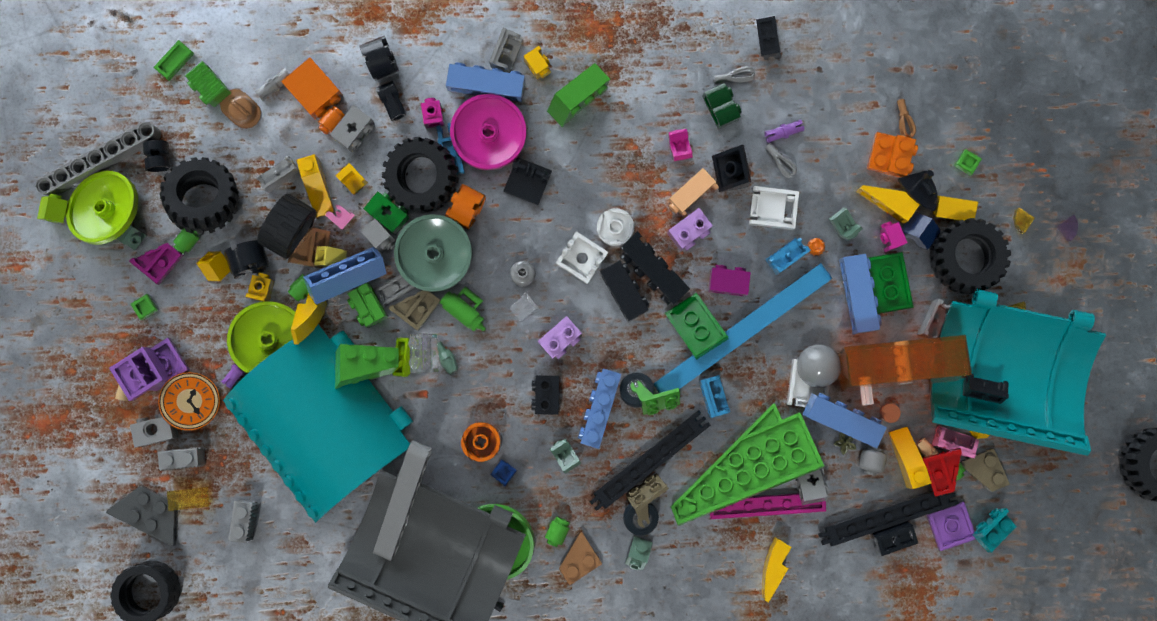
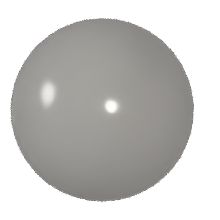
[797,344,841,388]

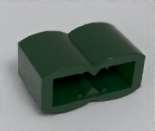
[702,83,742,129]

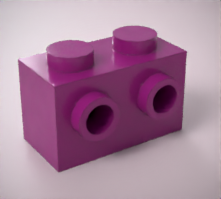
[708,265,751,297]

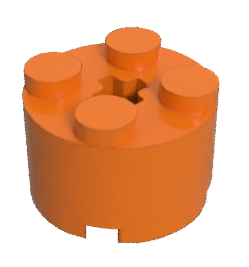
[445,184,486,229]
[461,422,502,462]

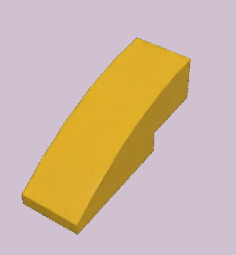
[291,293,327,344]
[762,537,792,603]

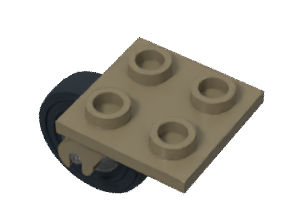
[623,473,669,536]

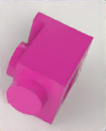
[421,98,445,129]
[880,221,907,252]

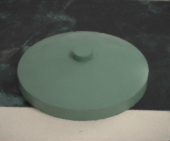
[394,214,472,292]

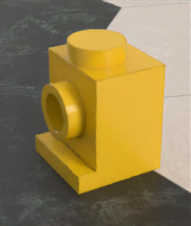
[523,46,551,79]
[245,273,275,302]

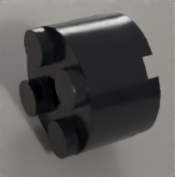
[359,36,399,81]
[224,240,269,279]

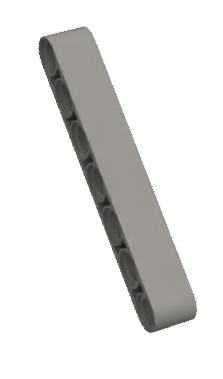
[35,122,161,196]
[373,441,432,561]

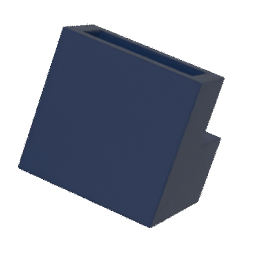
[902,212,941,250]

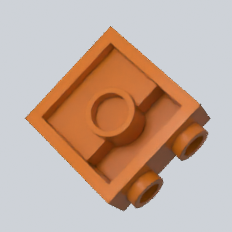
[867,132,918,178]

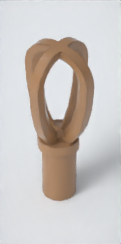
[897,99,916,138]

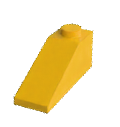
[296,154,335,218]
[856,185,920,224]
[888,427,931,489]

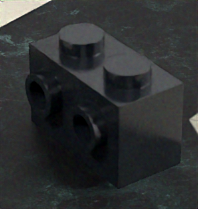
[531,375,559,415]

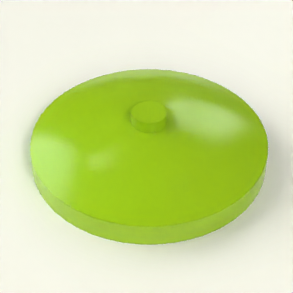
[66,171,138,245]
[227,301,295,374]

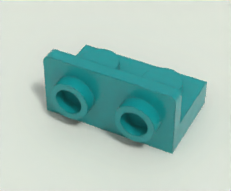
[972,508,1017,553]

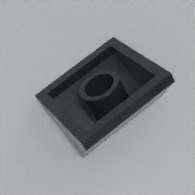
[712,145,751,192]

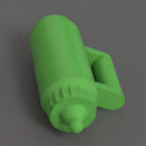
[440,286,486,331]

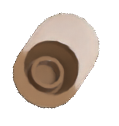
[220,89,261,129]

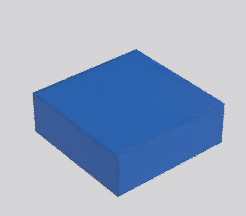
[490,459,517,486]

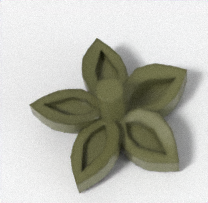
[833,432,856,455]

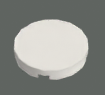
[597,208,634,246]

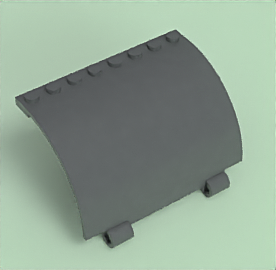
[328,468,526,621]

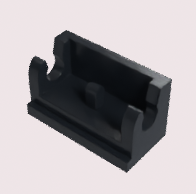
[756,16,781,60]
[963,373,1009,404]
[870,521,919,556]

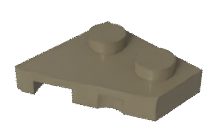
[388,290,441,331]
[960,448,1010,492]

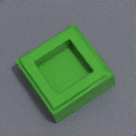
[954,149,982,176]
[131,294,158,321]

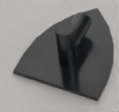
[898,170,938,211]

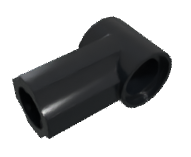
[376,81,406,121]

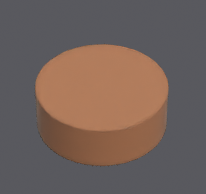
[880,404,901,423]

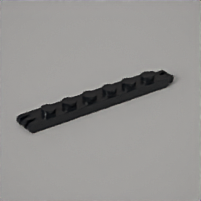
[589,410,711,511]
[818,491,959,546]

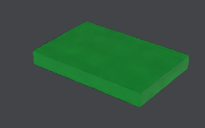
[869,252,914,314]
[665,293,729,360]

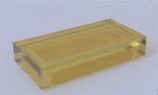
[167,487,210,511]

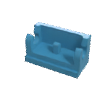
[765,238,811,275]
[699,375,730,418]

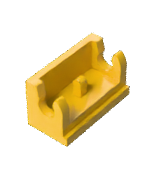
[933,196,978,220]

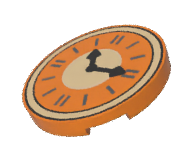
[158,372,220,431]

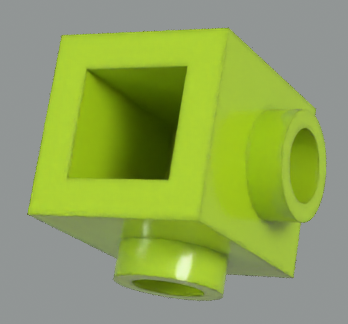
[37,194,68,223]

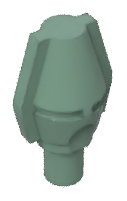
[435,341,458,375]

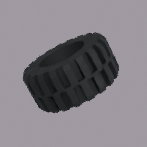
[382,137,459,212]
[160,157,240,234]
[930,218,1011,294]
[1119,428,1157,502]

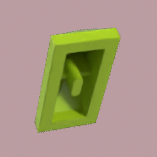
[392,338,424,377]

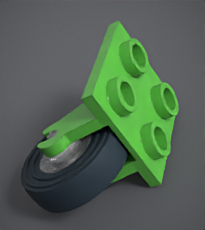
[619,373,680,415]

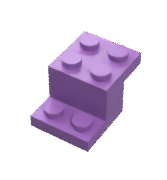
[109,338,190,401]

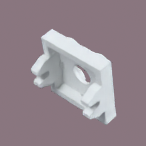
[556,231,608,285]

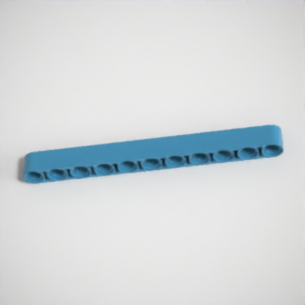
[654,263,832,393]

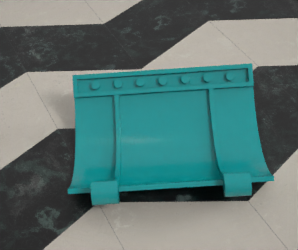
[930,289,1106,456]
[223,324,414,523]

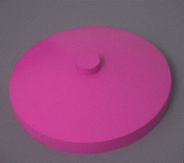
[450,94,526,170]

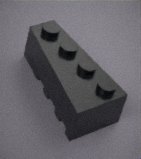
[619,231,690,306]

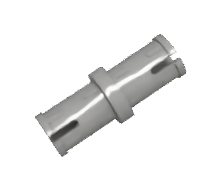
[255,68,289,101]

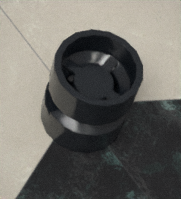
[143,140,171,172]

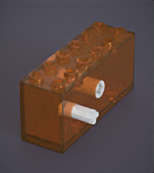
[837,335,972,406]

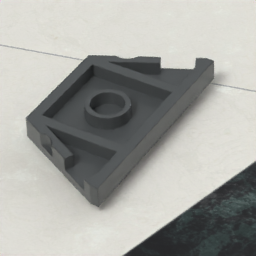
[106,485,177,546]

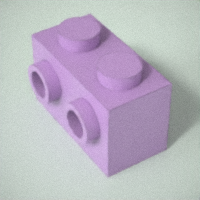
[667,208,713,251]
[538,316,582,359]

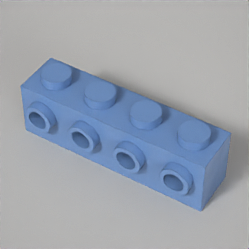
[446,62,525,102]
[303,247,387,304]
[839,254,882,335]
[578,369,621,449]
[803,393,887,448]

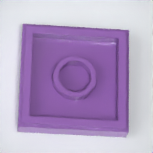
[926,501,975,551]

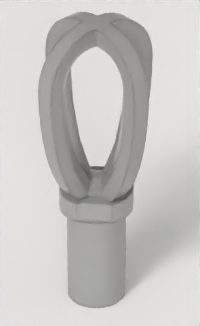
[714,66,755,83]
[765,143,797,178]

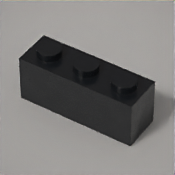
[600,260,650,323]

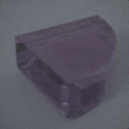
[1057,215,1078,242]

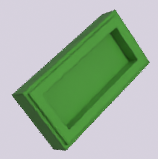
[153,40,194,81]

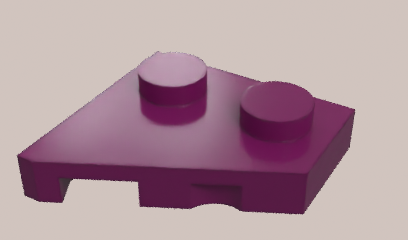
[129,243,184,285]

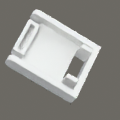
[749,186,799,230]
[787,359,829,407]

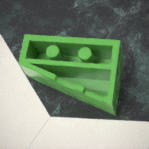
[547,63,610,127]
[335,344,399,389]

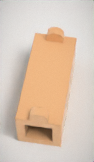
[668,168,719,218]

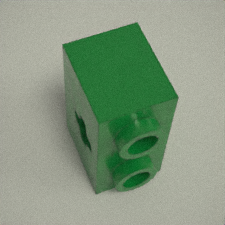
[363,191,410,235]

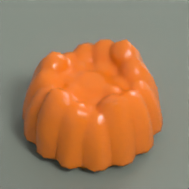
[807,238,825,256]

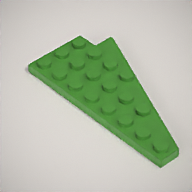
[671,404,824,526]

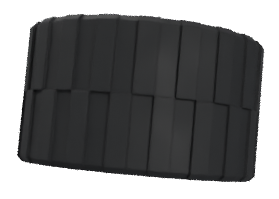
[257,194,317,259]
[110,561,181,621]

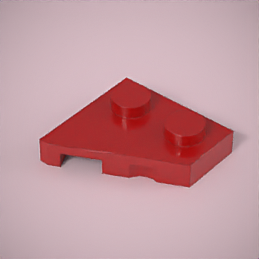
[923,448,962,497]

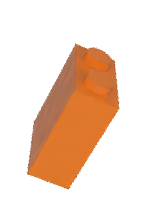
[281,57,343,119]

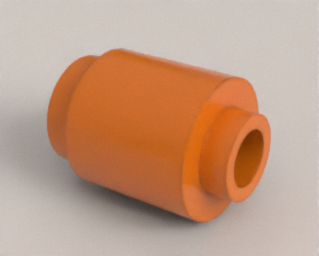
[318,106,345,135]

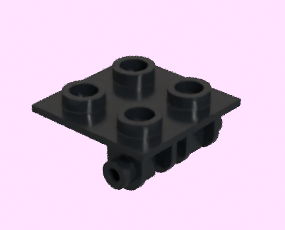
[503,157,552,205]

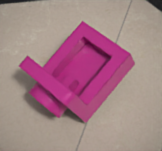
[669,129,693,161]

